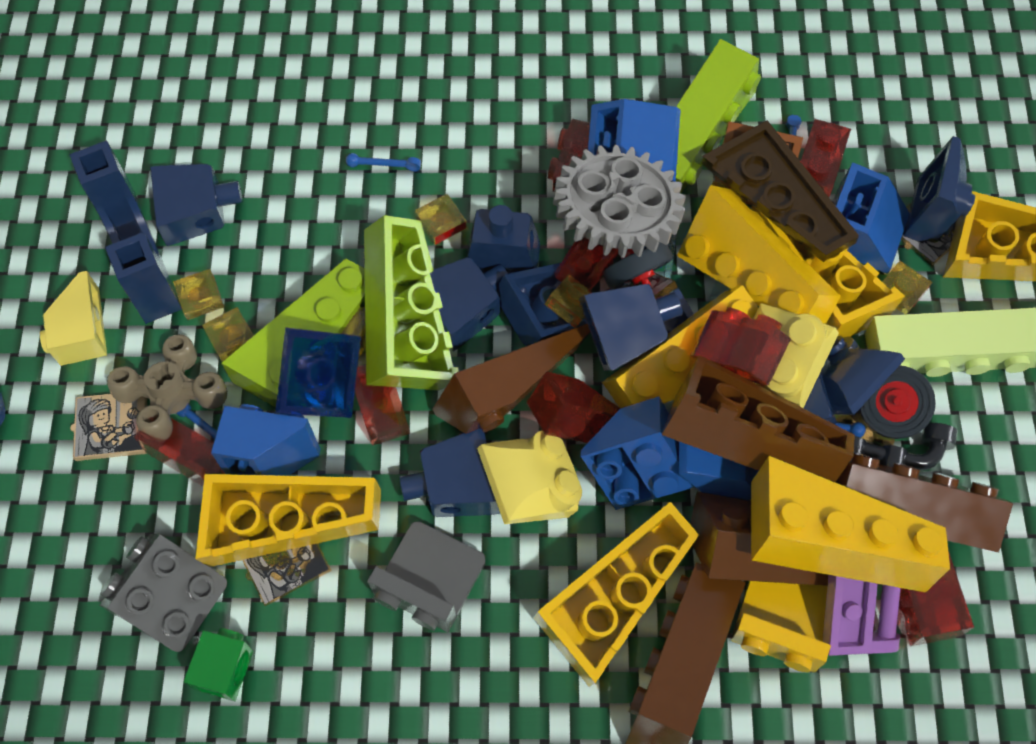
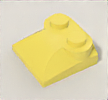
[729,303,839,408]
[477,430,582,524]

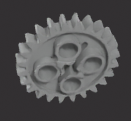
[553,145,686,258]

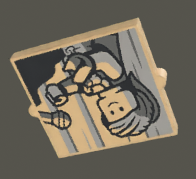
[70,394,147,461]

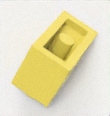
[40,271,107,366]

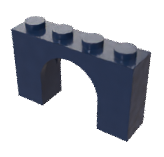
[69,140,182,324]

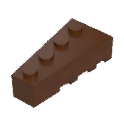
[662,355,855,482]
[835,453,1013,553]
[690,491,828,586]
[626,562,746,744]

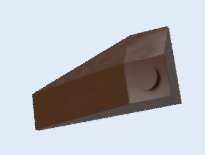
[433,324,590,434]

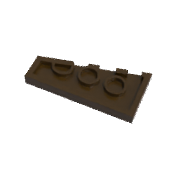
[702,120,859,262]

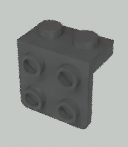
[367,522,486,633]
[99,534,227,652]

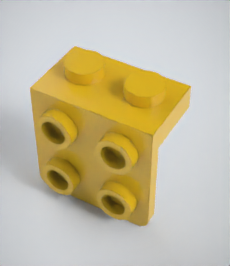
[731,581,831,673]

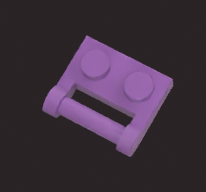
[823,575,901,656]

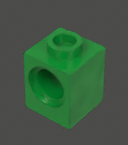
[183,628,254,702]

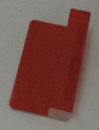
[345,356,411,446]
[134,418,225,486]

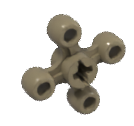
[107,334,228,443]

